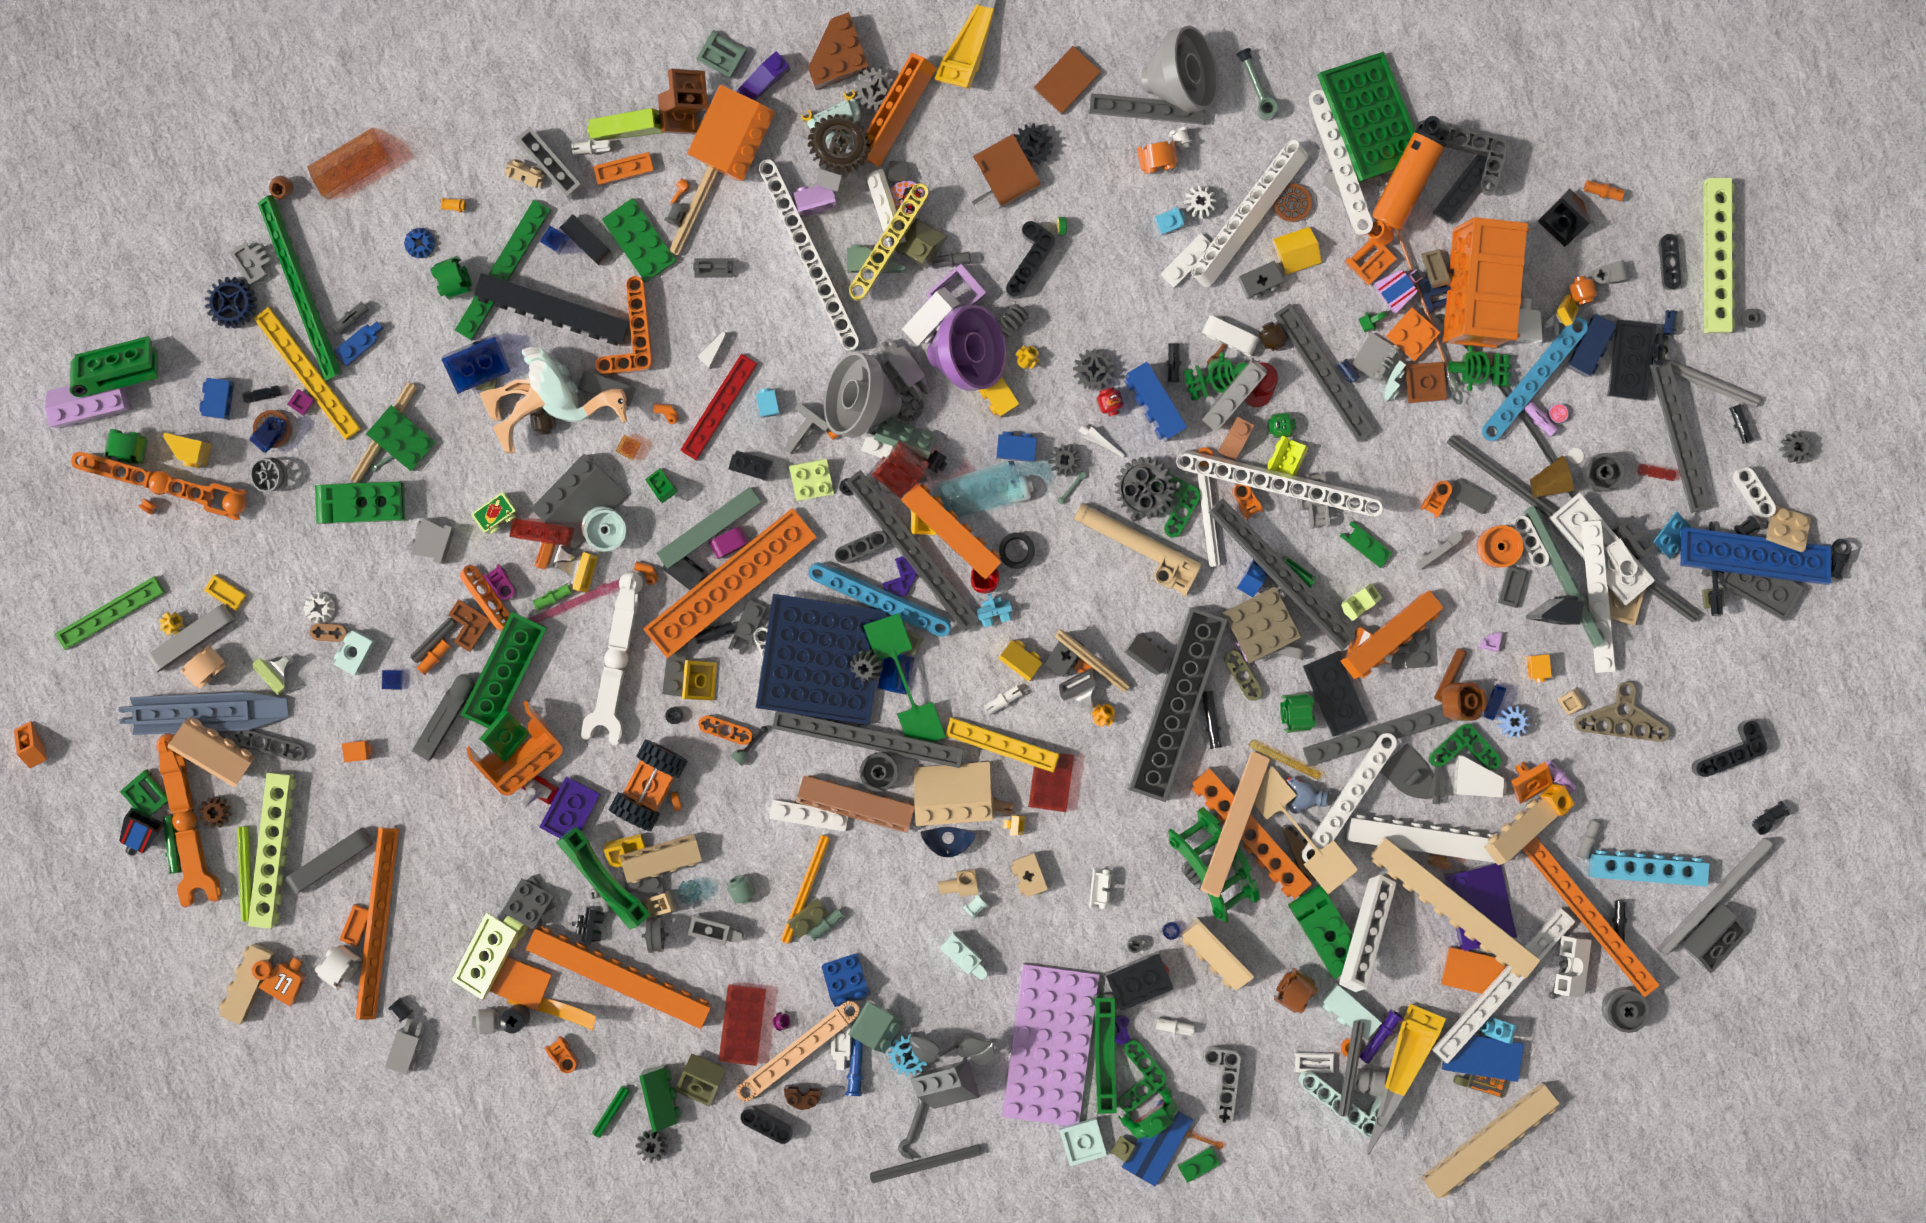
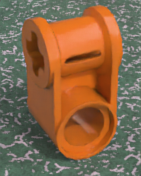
[1420,481,1452,518]
[1232,484,1263,520]
[545,1036,579,1074]

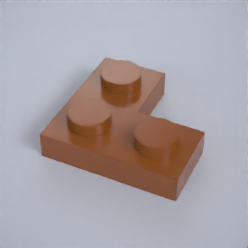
[448,599,491,652]

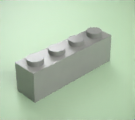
[516,127,584,200]
[1202,358,1267,432]

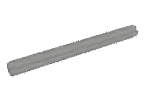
[1652,357,1760,407]

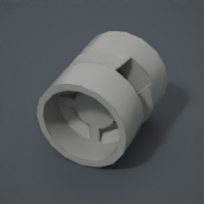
[1354,1068,1386,1097]

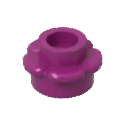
[773,1012,790,1031]

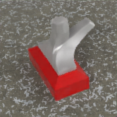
[521,774,559,808]

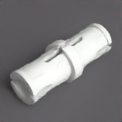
[984,685,1023,716]

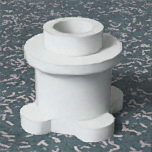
[1169,126,1193,150]

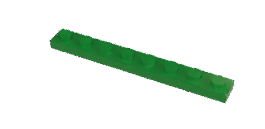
[455,200,551,341]

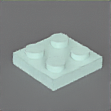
[1059,1118,1107,1166]

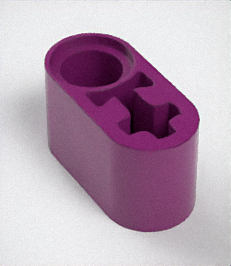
[709,526,749,559]

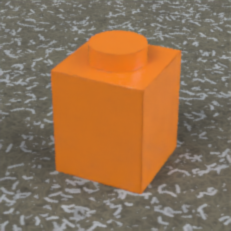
[342,740,373,762]

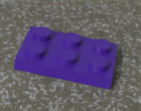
[539,776,600,838]

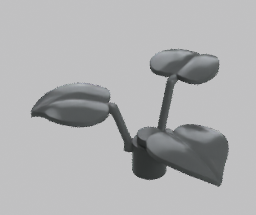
[909,1034,994,1088]

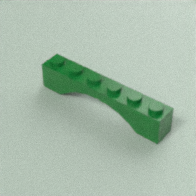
[556,826,651,930]
[1094,994,1117,1114]

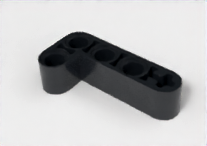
[1006,221,1055,299]
[1691,720,1768,777]

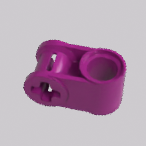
[483,564,517,600]

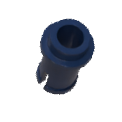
[1662,310,1678,335]
[1337,358,1360,384]

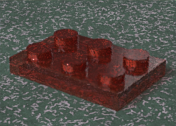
[1028,752,1074,812]

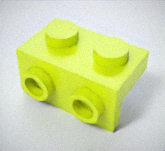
[1267,436,1309,476]

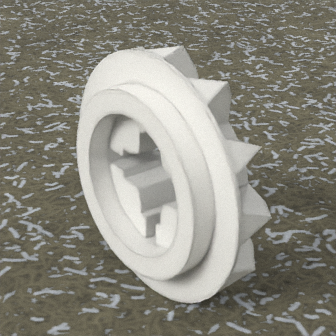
[303,593,335,623]

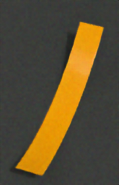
[507,997,596,1031]

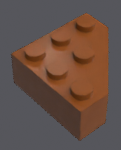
[808,12,869,90]

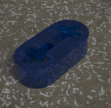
[1483,684,1506,721]

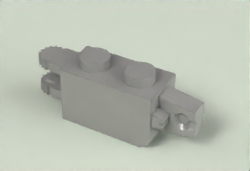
[879,338,932,401]

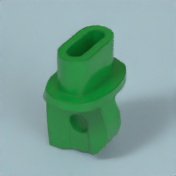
[1358,310,1389,332]

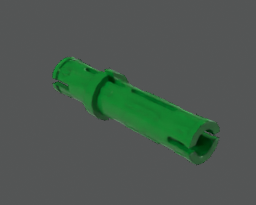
[162,815,182,874]

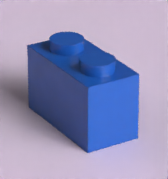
[199,377,234,420]
[996,431,1037,462]

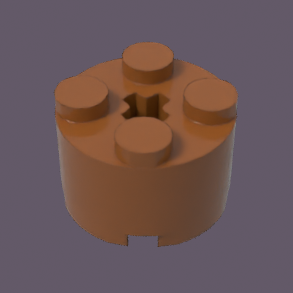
[1442,682,1487,721]
[1274,968,1318,1014]

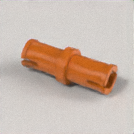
[1583,180,1625,202]
[416,639,451,676]

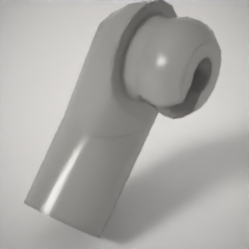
[589,888,611,913]

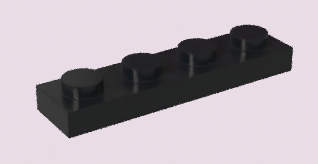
[1432,154,1494,224]

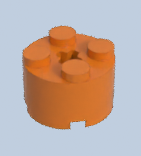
[1137,140,1179,174]

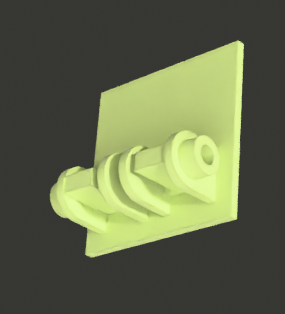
[789,459,834,501]

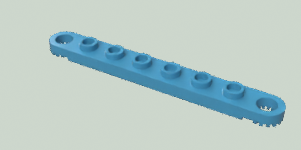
[1481,317,1588,441]
[808,562,952,637]

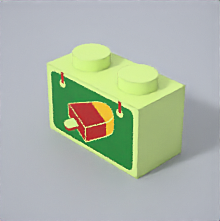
[471,492,519,534]

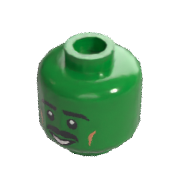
[1268,412,1296,438]

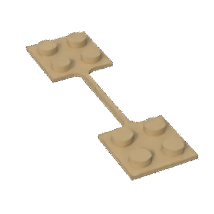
[1254,766,1358,895]

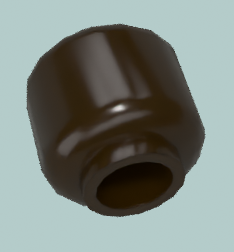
[1259,321,1287,351]
[530,408,556,435]

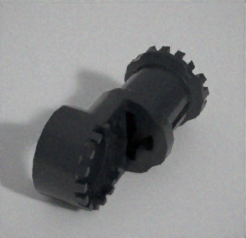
[1831,539,1852,579]
[1752,801,1790,835]

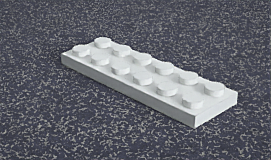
[1549,493,1655,606]

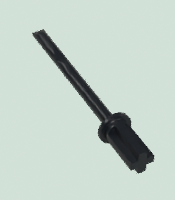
[1708,521,1724,617]

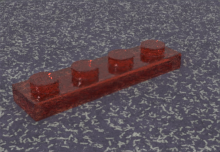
[509,518,575,547]

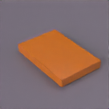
[1441,946,1505,994]
[490,956,553,1011]

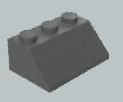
[1682,903,1750,974]
[910,1060,981,1109]

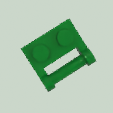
[120,769,168,816]

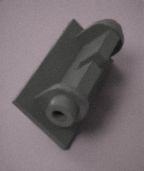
[693,258,733,278]

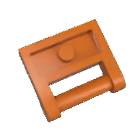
[1345,237,1397,286]

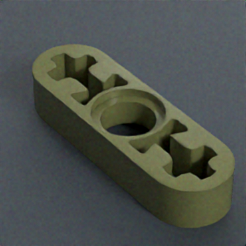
[1224,651,1262,701]

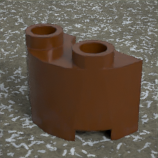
[784,1085,823,1110]

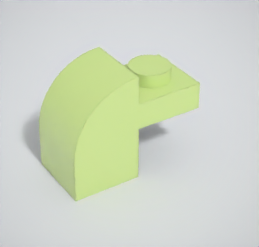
[1341,583,1382,621]

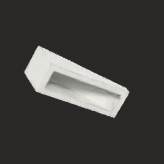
[698,332,727,369]

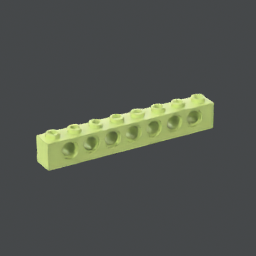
[1704,178,1735,334]
[248,772,296,929]

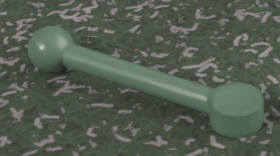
[370,455,394,472]
[1058,472,1086,504]

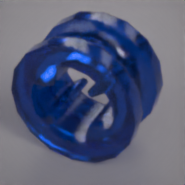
[1162,922,1180,940]

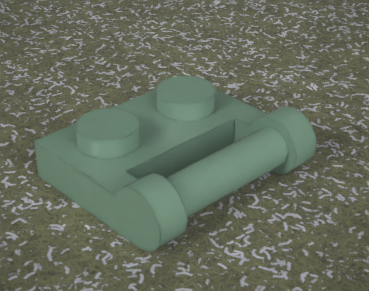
[696,30,747,79]

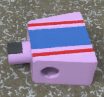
[1373,269,1423,314]

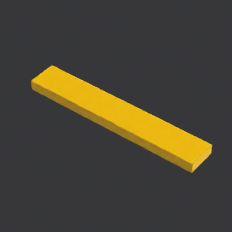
[945,717,1060,773]

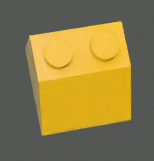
[163,433,212,469]
[998,639,1042,681]

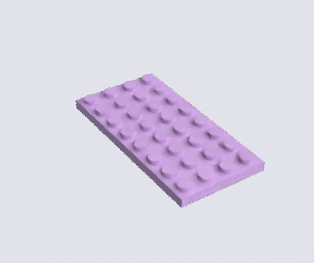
[1002,964,1099,1126]

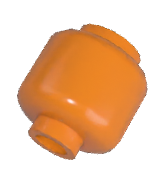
[1569,276,1597,305]

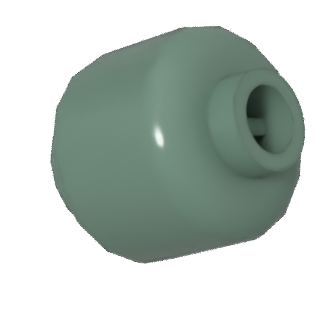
[727,875,756,905]

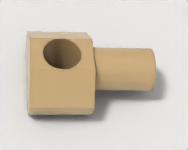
[938,869,978,897]

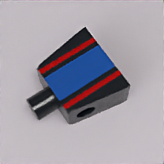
[119,807,165,856]

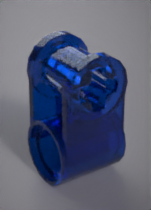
[249,417,286,453]

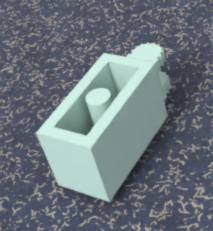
[940,932,988,979]

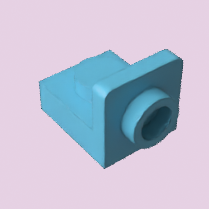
[1155,207,1186,235]

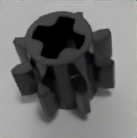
[924,450,948,474]

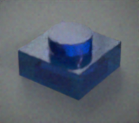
[382,670,403,690]

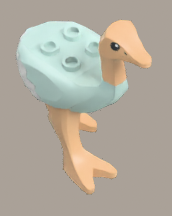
[480,347,627,454]

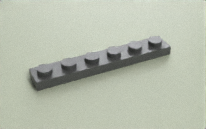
[1089,93,1205,125]

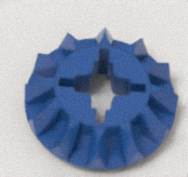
[404,227,435,258]

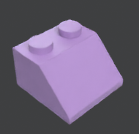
[794,184,838,218]

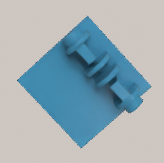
[1653,511,1692,560]

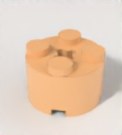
[180,645,227,689]

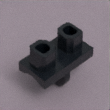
[571,907,605,944]

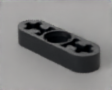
[1659,234,1681,290]

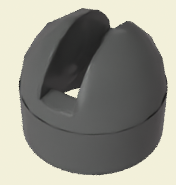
[1127,936,1143,953]

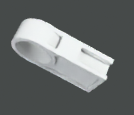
[1604,538,1638,578]

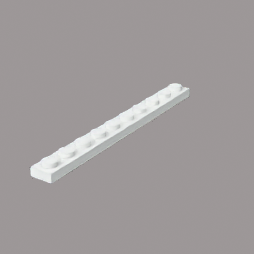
[1432,908,1575,1064]

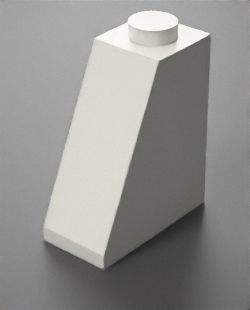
[1453,755,1507,797]

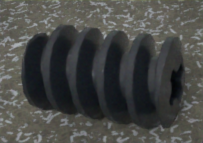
[500,1004,530,1034]

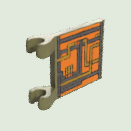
[1453,1074,1508,1098]

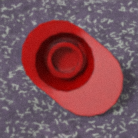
[1245,362,1278,407]

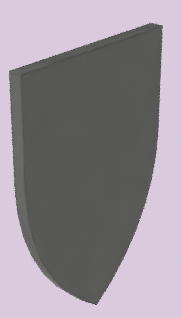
[1380,743,1433,799]

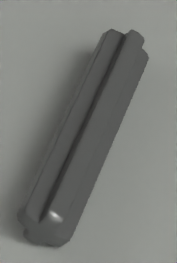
[410,618,456,663]

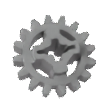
[853,67,893,110]

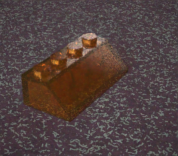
[307,128,393,200]

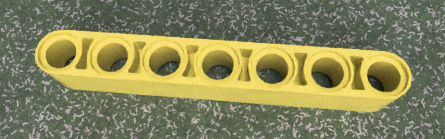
[849,183,929,301]

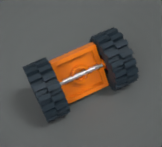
[608,739,688,832]

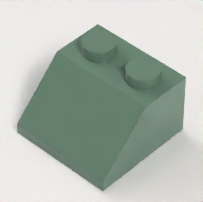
[848,1001,904,1054]

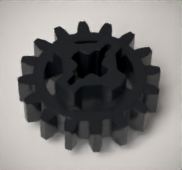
[1014,123,1053,166]

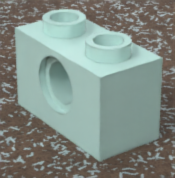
[334,630,376,675]

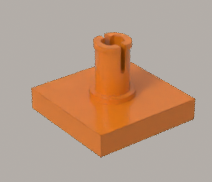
[1511,762,1553,804]

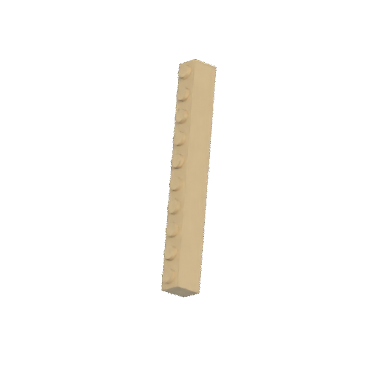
[1371,837,1540,979]

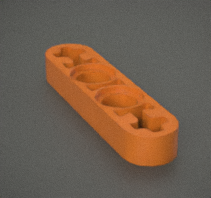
[460,565,510,631]

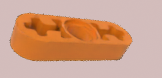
[698,715,753,745]

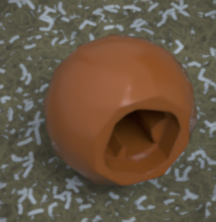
[269,175,294,200]

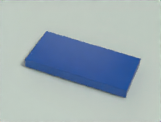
[1442,1031,1524,1082]

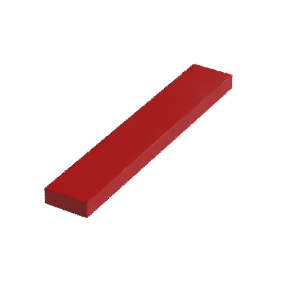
[680,353,758,461]

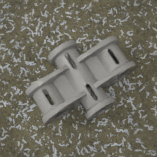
[1297,472,1338,529]

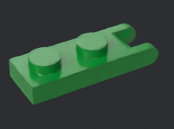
[1340,521,1392,568]

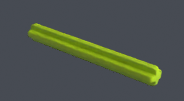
[237,826,252,922]

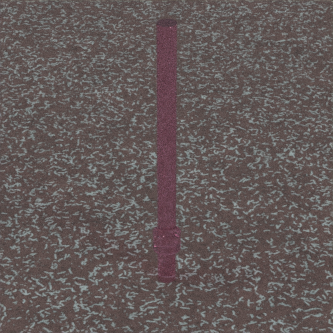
[528,579,620,623]

